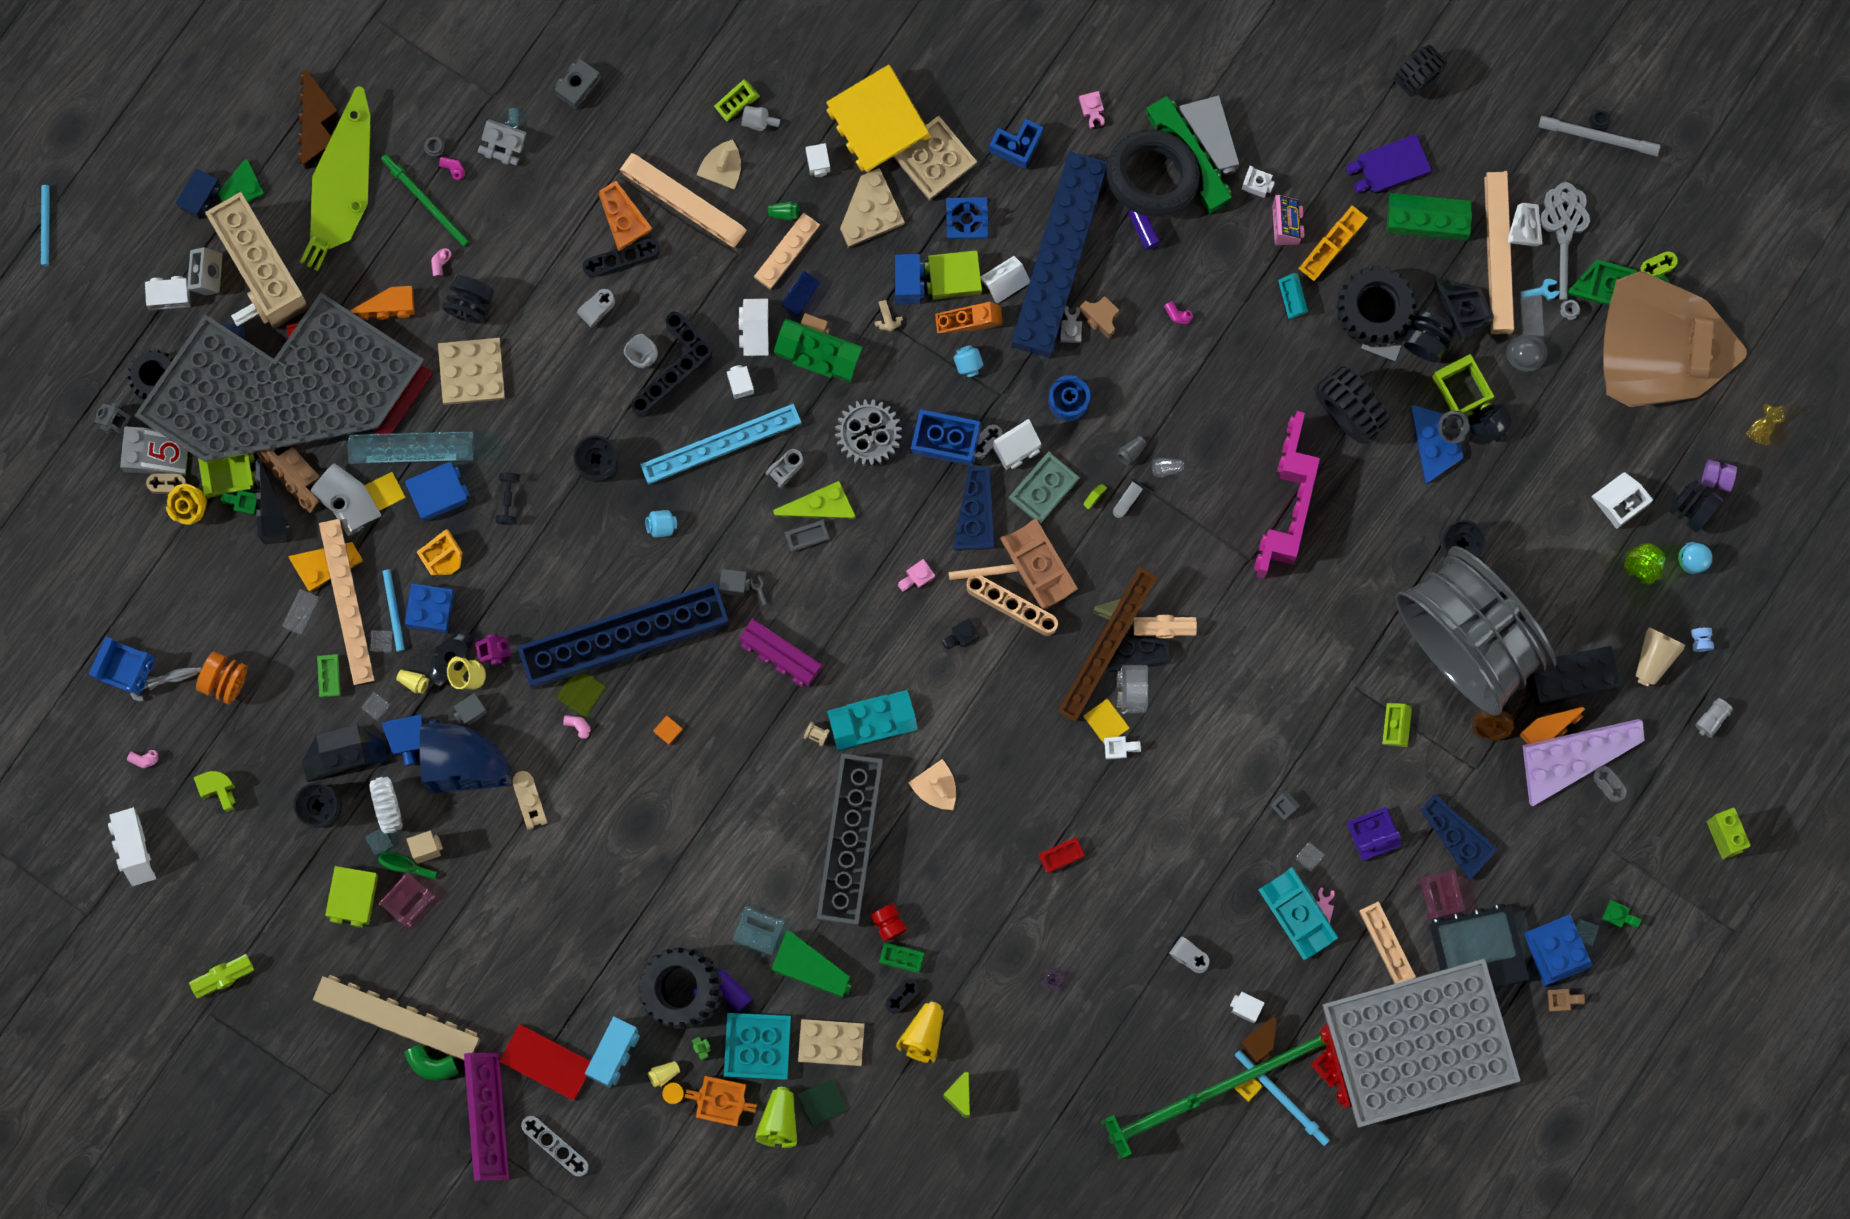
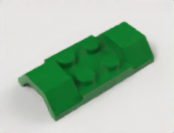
[774,319,863,383]

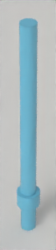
[1234,1050,1330,1146]

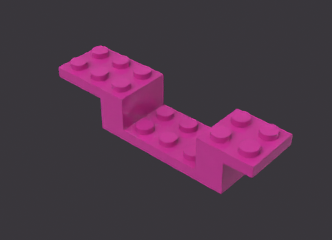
[1254,411,1320,579]

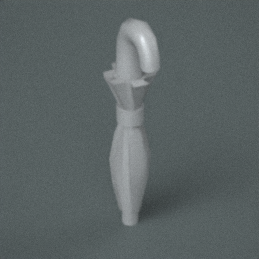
[130,667,201,701]

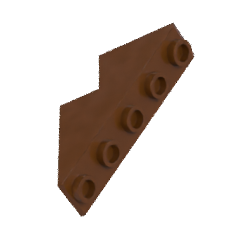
[298,69,339,169]

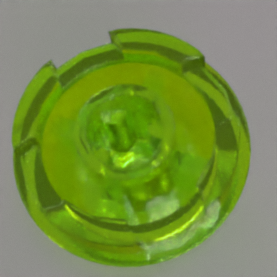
[1624,543,1666,584]

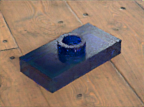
[781,270,821,316]

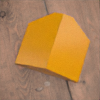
[417,529,463,575]

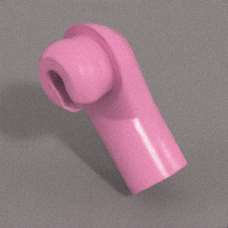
[431,248,451,278]

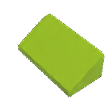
[1382,703,1412,747]

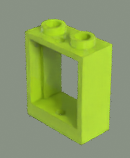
[1432,354,1494,418]

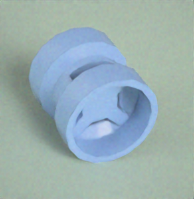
[1691,628,1714,652]

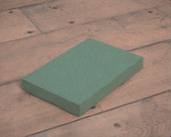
[1008,451,1080,524]

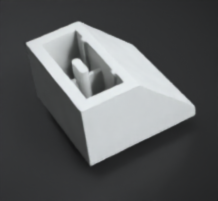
[1592,472,1653,529]

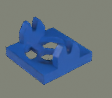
[946,197,988,239]

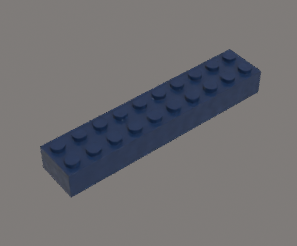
[1011,151,1108,359]
[517,582,729,689]

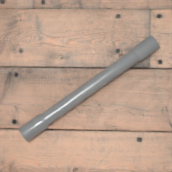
[1538,115,1660,156]

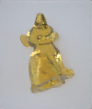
[1745,404,1784,445]

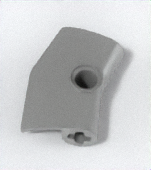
[310,463,381,536]

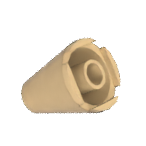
[1636,627,1685,687]

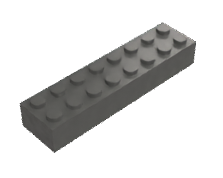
[817,753,883,927]

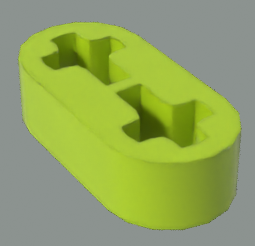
[1639,252,1678,276]

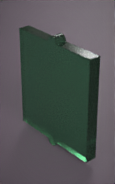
[799,1079,847,1126]

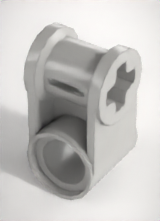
[577,289,615,328]
[765,449,804,488]
[1169,936,1209,973]

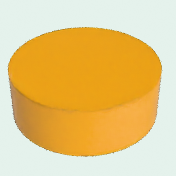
[662,1083,684,1104]

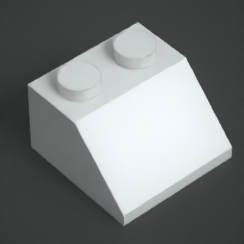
[993,419,1041,470]

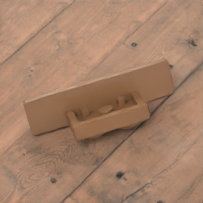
[256,447,320,513]

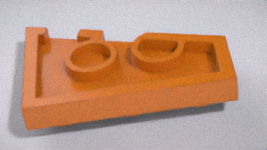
[599,181,652,251]

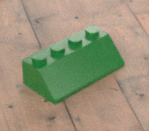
[1386,193,1472,241]

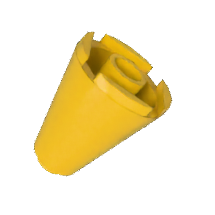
[896,1002,944,1063]

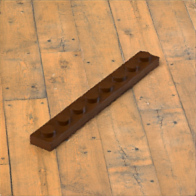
[1057,567,1157,722]

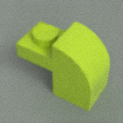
[193,771,236,812]

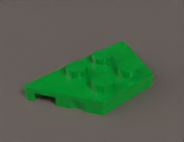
[1568,259,1637,306]

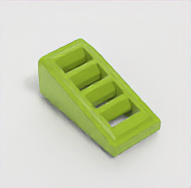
[714,80,760,122]

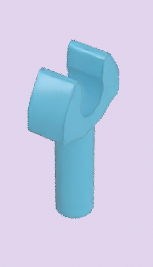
[1520,279,1560,301]

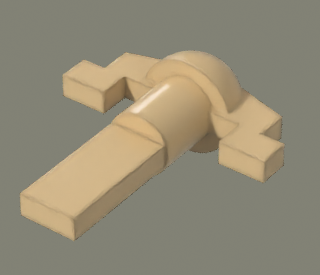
[875,300,903,331]

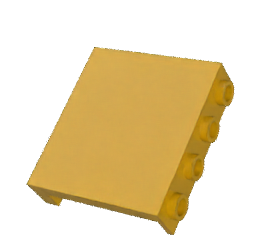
[826,65,932,173]

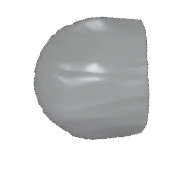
[624,334,658,369]

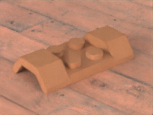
[1000,518,1078,609]

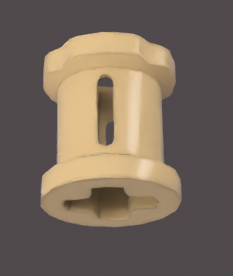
[803,721,830,747]

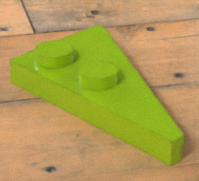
[773,481,855,519]

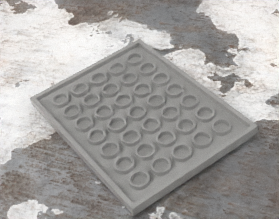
[1322,959,1521,1127]

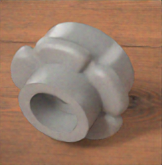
[1560,300,1580,320]

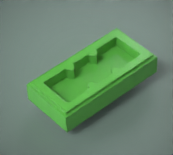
[317,654,341,698]

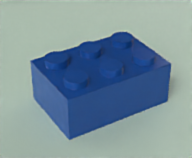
[911,409,982,466]

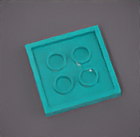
[724,1013,791,1080]

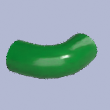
[404,1044,459,1081]

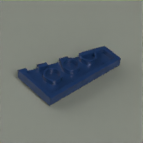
[953,466,994,551]
[1420,794,1497,881]

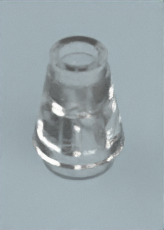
[1152,457,1184,478]

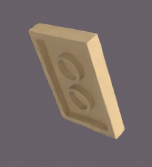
[798,1019,864,1066]

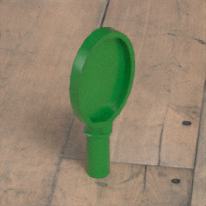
[378,852,437,879]

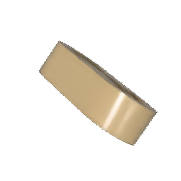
[146,473,187,494]

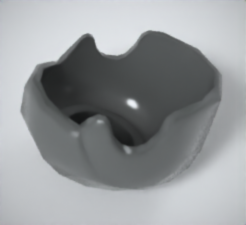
[1438,410,1470,444]

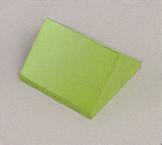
[943,1072,970,1118]

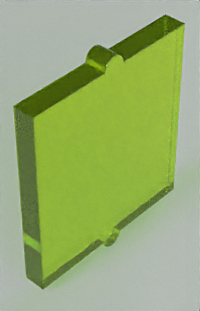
[556,673,605,717]

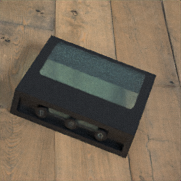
[1427,904,1529,989]

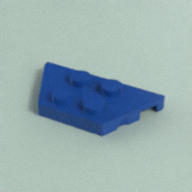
[1411,406,1463,484]

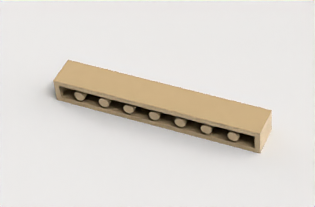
[313,975,480,1060]

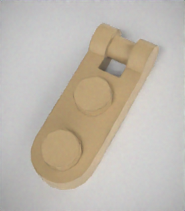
[513,771,548,830]

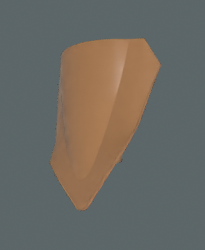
[1603,271,1747,407]

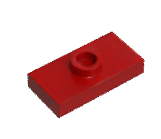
[1038,837,1085,874]

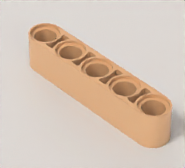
[966,574,1058,636]

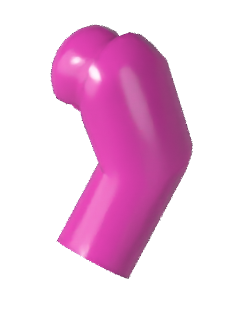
[439,157,465,180]

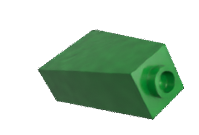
[772,930,852,998]

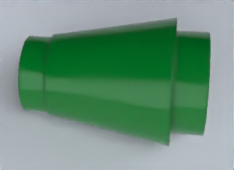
[768,201,799,221]

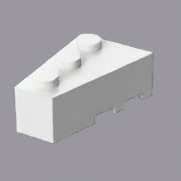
[108,807,156,886]

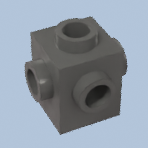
[94,403,131,434]

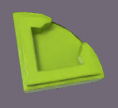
[1084,484,1107,509]

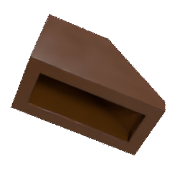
[1240,1016,1277,1063]

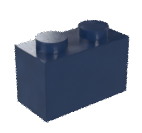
[176,168,221,219]

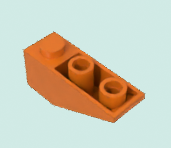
[351,286,415,321]
[935,302,1003,334]
[1520,707,1585,744]

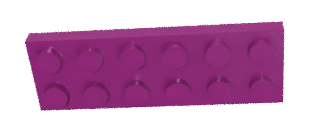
[464,1053,509,1181]

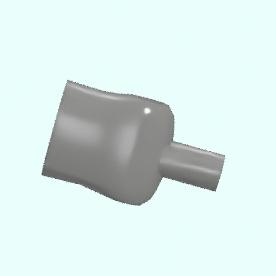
[741,105,780,131]

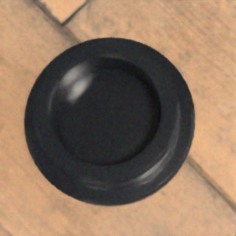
[1589,110,1610,130]

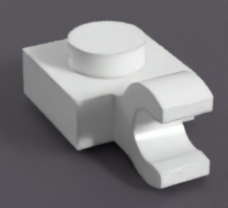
[1104,736,1141,760]

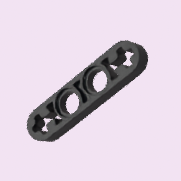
[583,239,660,278]

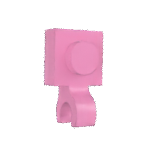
[898,559,935,592]

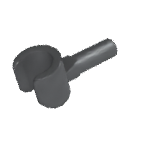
[750,575,768,605]

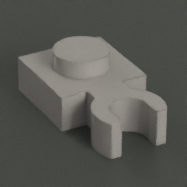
[1060,307,1082,343]

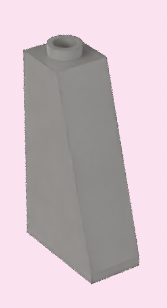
[1179,96,1239,175]

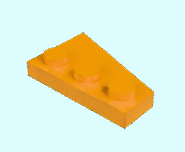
[288,542,363,592]

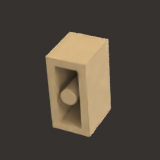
[407,830,443,864]

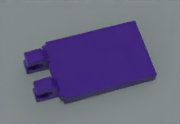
[1346,134,1431,194]

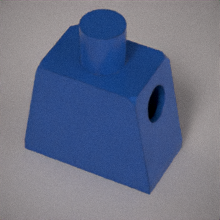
[382,715,423,766]

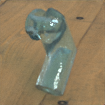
[504,108,519,129]

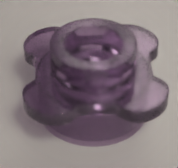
[1041,968,1065,992]

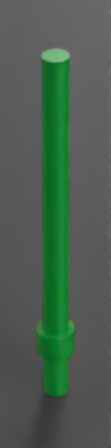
[381,154,469,247]

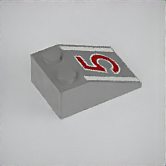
[120,427,188,476]

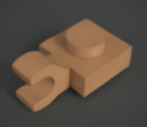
[1547,989,1585,1012]

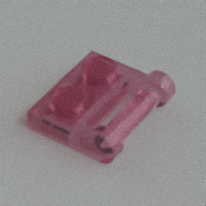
[1418,870,1465,920]
[379,872,436,929]

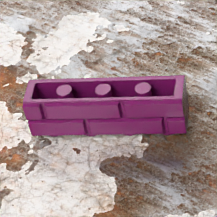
[739,619,822,687]

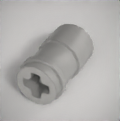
[1695,698,1733,738]

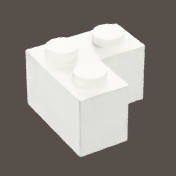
[739,299,769,356]

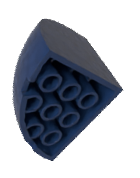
[420,720,513,794]

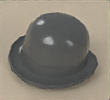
[1506,334,1548,372]

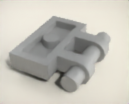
[478,119,527,166]

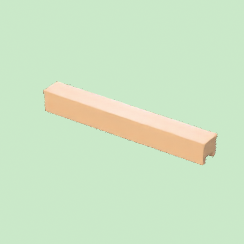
[1484,171,1514,335]

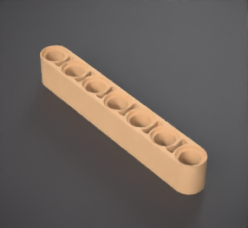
[620,153,747,248]

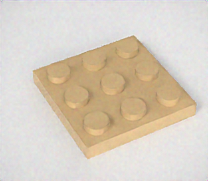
[893,116,977,201]
[438,338,505,405]

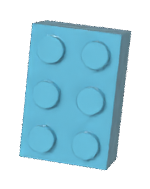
[585,1016,640,1088]

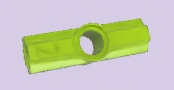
[189,954,255,999]

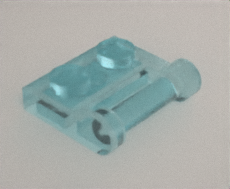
[732,905,785,956]

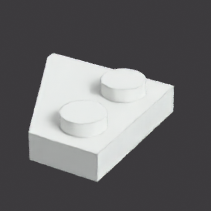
[1508,203,1543,246]

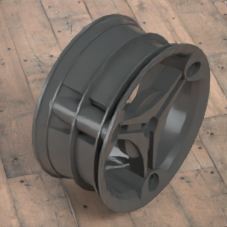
[1394,546,1556,716]

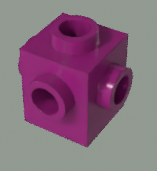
[475,634,511,665]

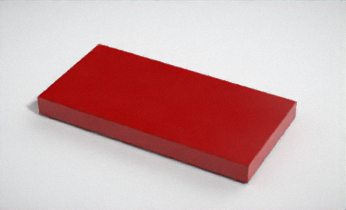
[499,1024,591,1101]

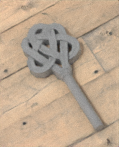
[1540,182,1590,301]

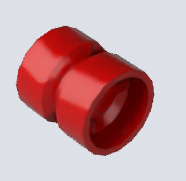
[870,903,908,942]

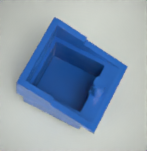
[1524,914,1593,987]

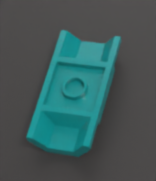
[827,690,918,751]
[1259,867,1339,960]

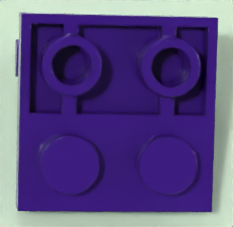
[1347,807,1402,862]

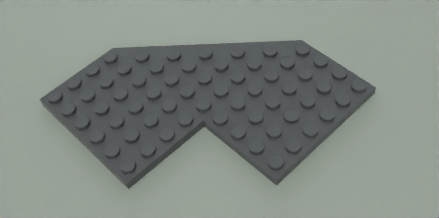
[135,292,424,462]

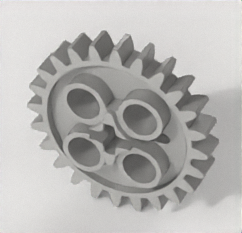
[835,399,902,466]

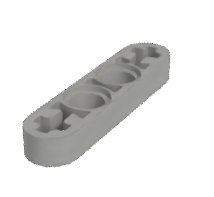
[521,1116,589,1177]

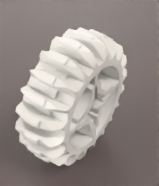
[370,777,403,834]

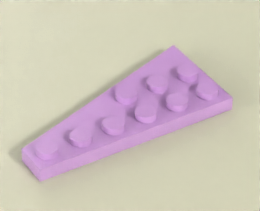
[1523,719,1645,806]

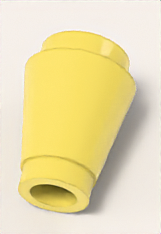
[397,669,429,694]
[647,1061,680,1087]

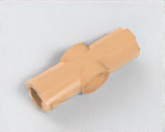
[1133,615,1197,639]

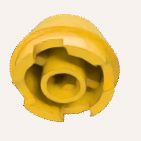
[166,484,207,525]

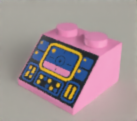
[1272,195,1304,245]

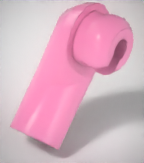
[563,715,591,739]
[127,750,159,768]

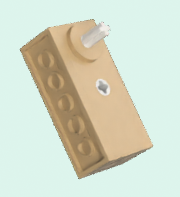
[205,192,309,329]

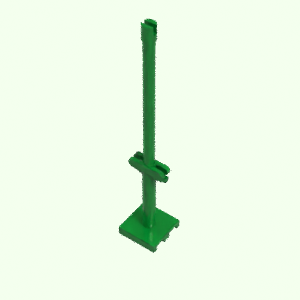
[1101,1035,1326,1160]

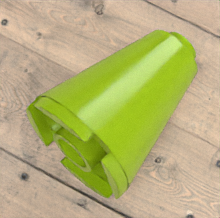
[755,1087,797,1148]

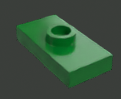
[879,942,925,974]

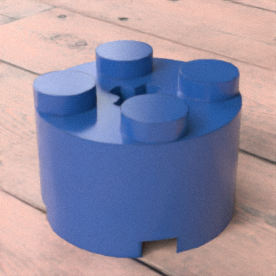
[1048,375,1090,421]

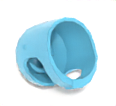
[1678,542,1712,574]

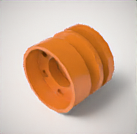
[196,651,248,705]

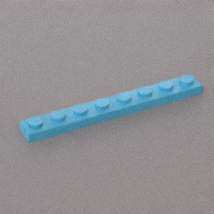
[640,404,801,485]

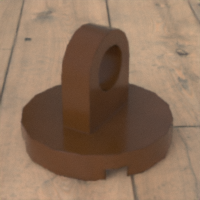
[1472,711,1514,741]

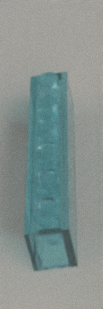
[347,432,475,464]

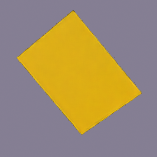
[365,472,406,511]
[1083,699,1129,744]

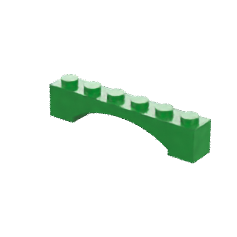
[1145,96,1232,215]

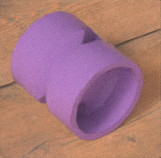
[1701,459,1737,492]

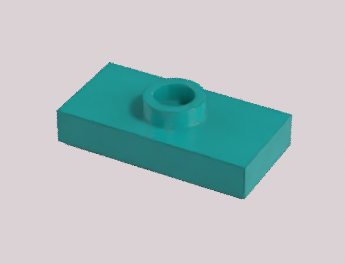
[1278,273,1308,319]

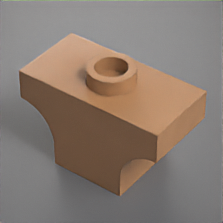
[1080,296,1119,339]

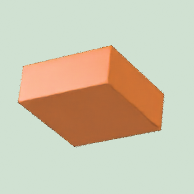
[653,716,683,745]

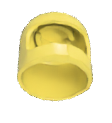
[447,656,486,690]

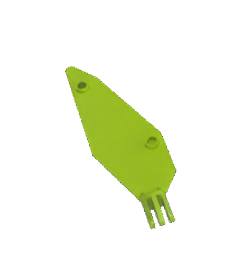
[300,86,370,271]

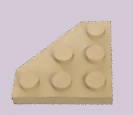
[840,168,905,248]

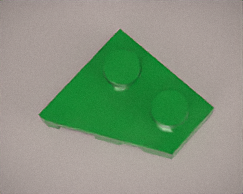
[218,159,264,203]

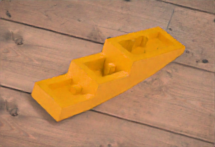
[1298,205,1368,281]

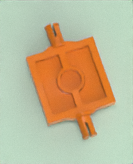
[685,1076,757,1127]

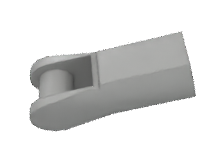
[1113,482,1143,518]

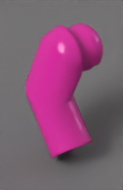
[1164,301,1193,325]

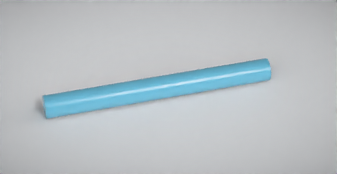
[41,185,50,266]
[382,569,405,652]

